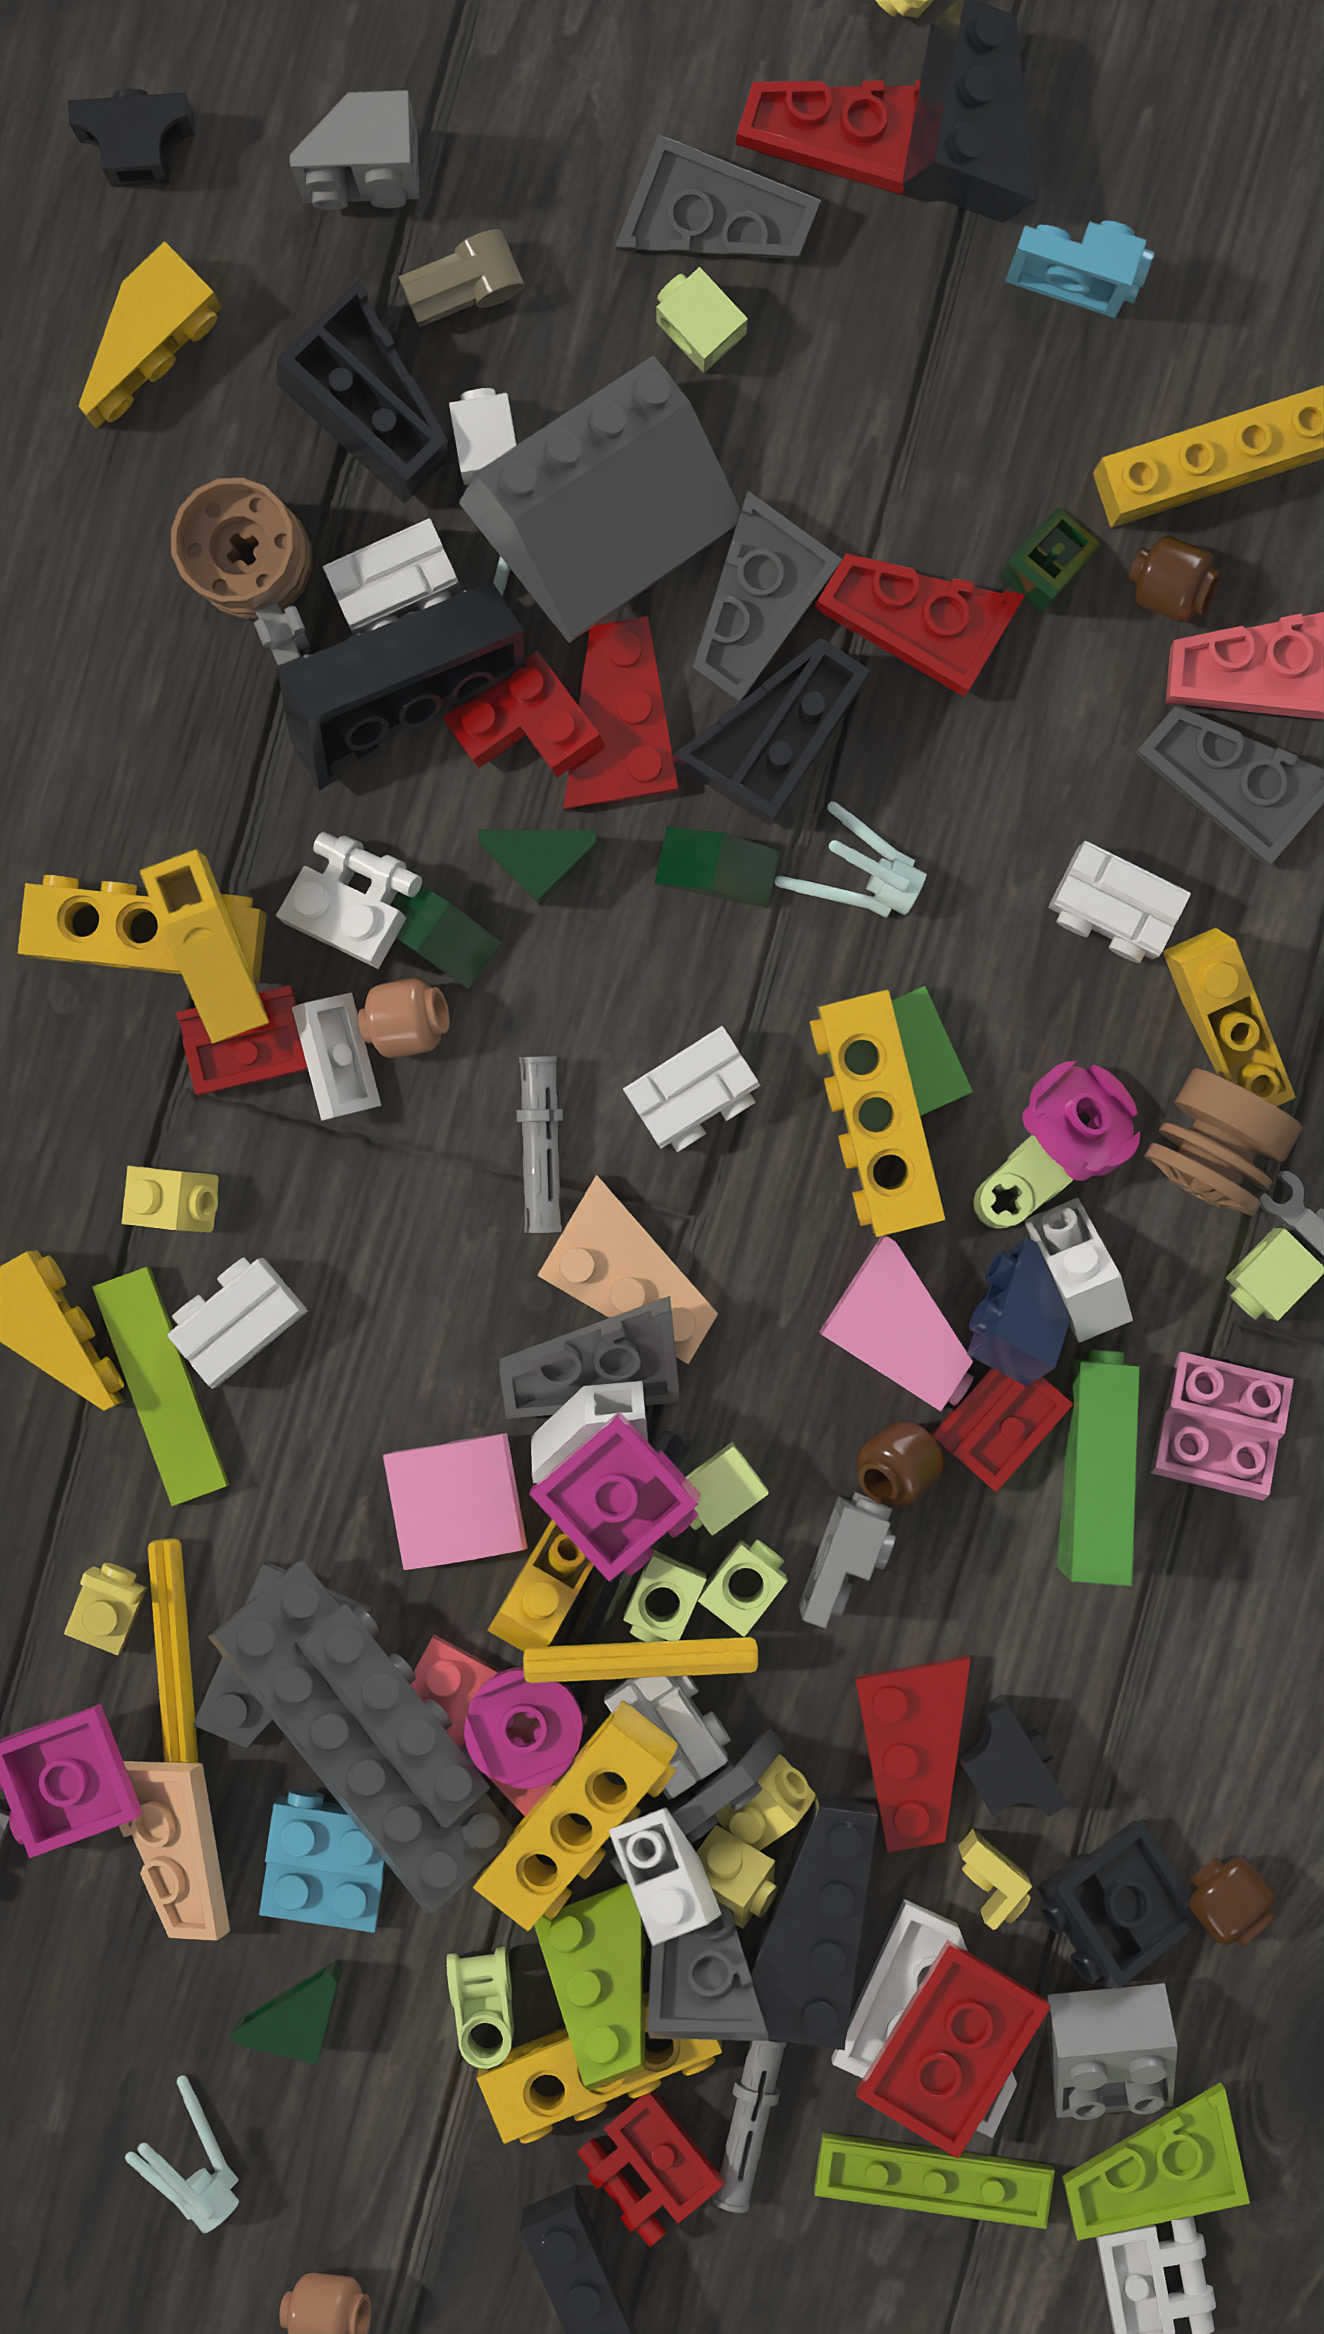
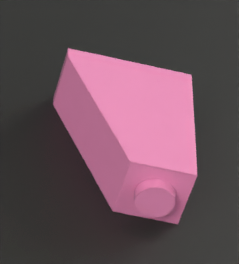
[819,1235,974,1411]

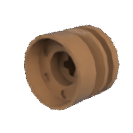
[171,478,313,619]
[1144,1068,1303,1216]

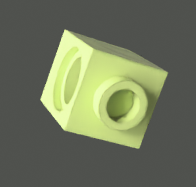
[656,267,748,373]
[1226,1228,1324,1321]
[686,1442,769,1536]
[697,1539,788,1637]
[623,1549,706,1642]

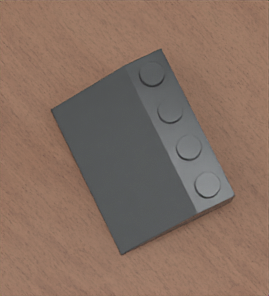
[459,355,741,643]

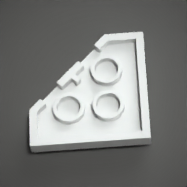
[831,1899,1017,2138]

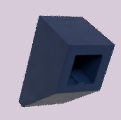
[967,1237,1071,1386]

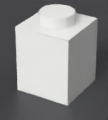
[449,388,516,485]

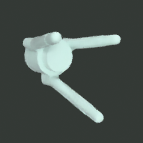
[774,801,926,918]
[125,2075,239,2233]

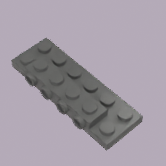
[208,1560,515,1913]

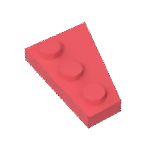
[1166,612,1324,720]
[410,1635,587,1816]

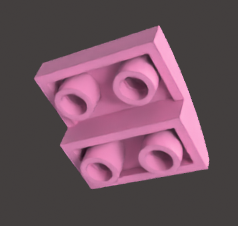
[1150,1352,1294,1501]
[383,1433,527,1570]

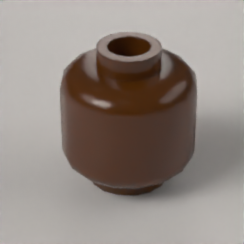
[1129,536,1221,623]
[856,1420,944,1509]
[1189,1857,1277,1947]

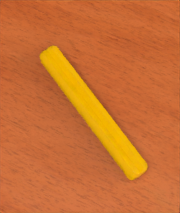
[148,1538,198,1763]
[523,1637,758,1683]

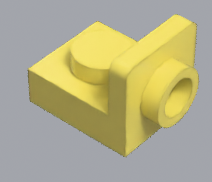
[64,1563,148,1655]
[958,1829,1032,1930]

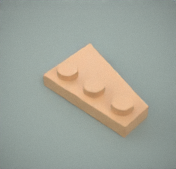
[537,1175,718,1364]
[119,1761,230,1941]

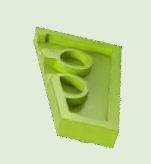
[534,1882,646,2091]
[1062,2082,1250,2241]

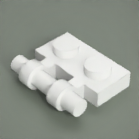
[276,832,422,969]
[1096,2216,1216,2334]

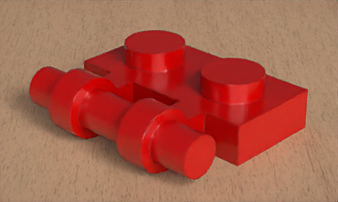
[576,2090,726,2247]

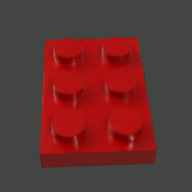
[855,1939,1051,2159]

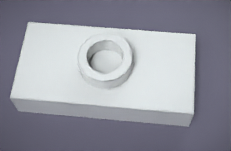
[292,993,381,1121]

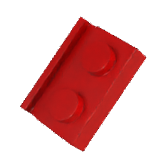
[176,985,308,1096]
[931,1367,1074,1492]

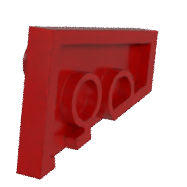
[735,80,921,195]
[814,553,1026,697]
[563,616,678,811]
[854,1655,971,1853]

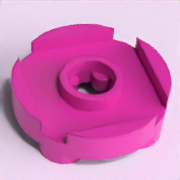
[1022,1061,1140,1181]
[464,1667,583,1789]

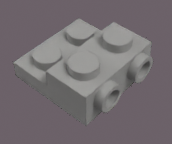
[798,1491,895,1628]

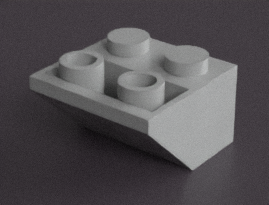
[290,91,419,210]
[1047,1983,1178,2120]

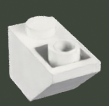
[1024,1198,1133,1343]
[531,1381,648,1483]
[609,1808,722,1945]

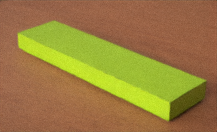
[92,1266,229,1506]
[814,2132,1055,2229]

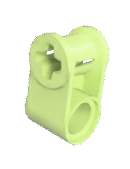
[973,1135,1074,1229]
[447,1947,515,2069]

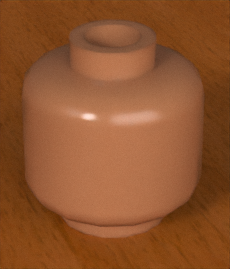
[358,977,449,1059]
[280,2272,371,2334]

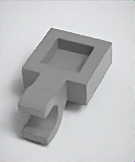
[254,603,310,668]
[1256,1171,1324,1265]

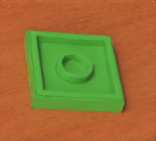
[826,986,973,1130]

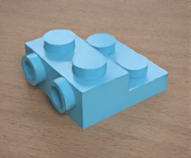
[1005,221,1154,318]
[259,1789,386,1933]

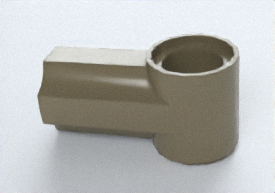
[399,229,525,328]

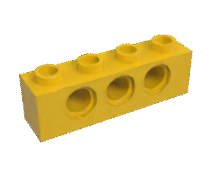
[1093,385,1324,528]
[17,875,267,983]
[810,990,945,1237]
[473,1700,679,1931]
[477,1991,722,2144]

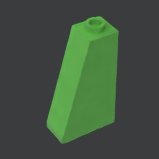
[1057,1349,1139,1586]

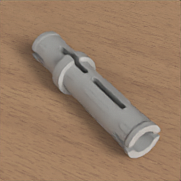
[516,1056,563,1233]
[712,2040,787,2213]

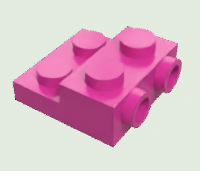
[529,1411,700,1582]
[0,1704,143,1859]

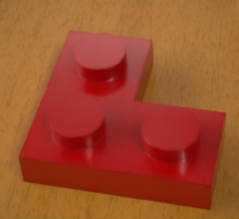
[442,650,605,777]

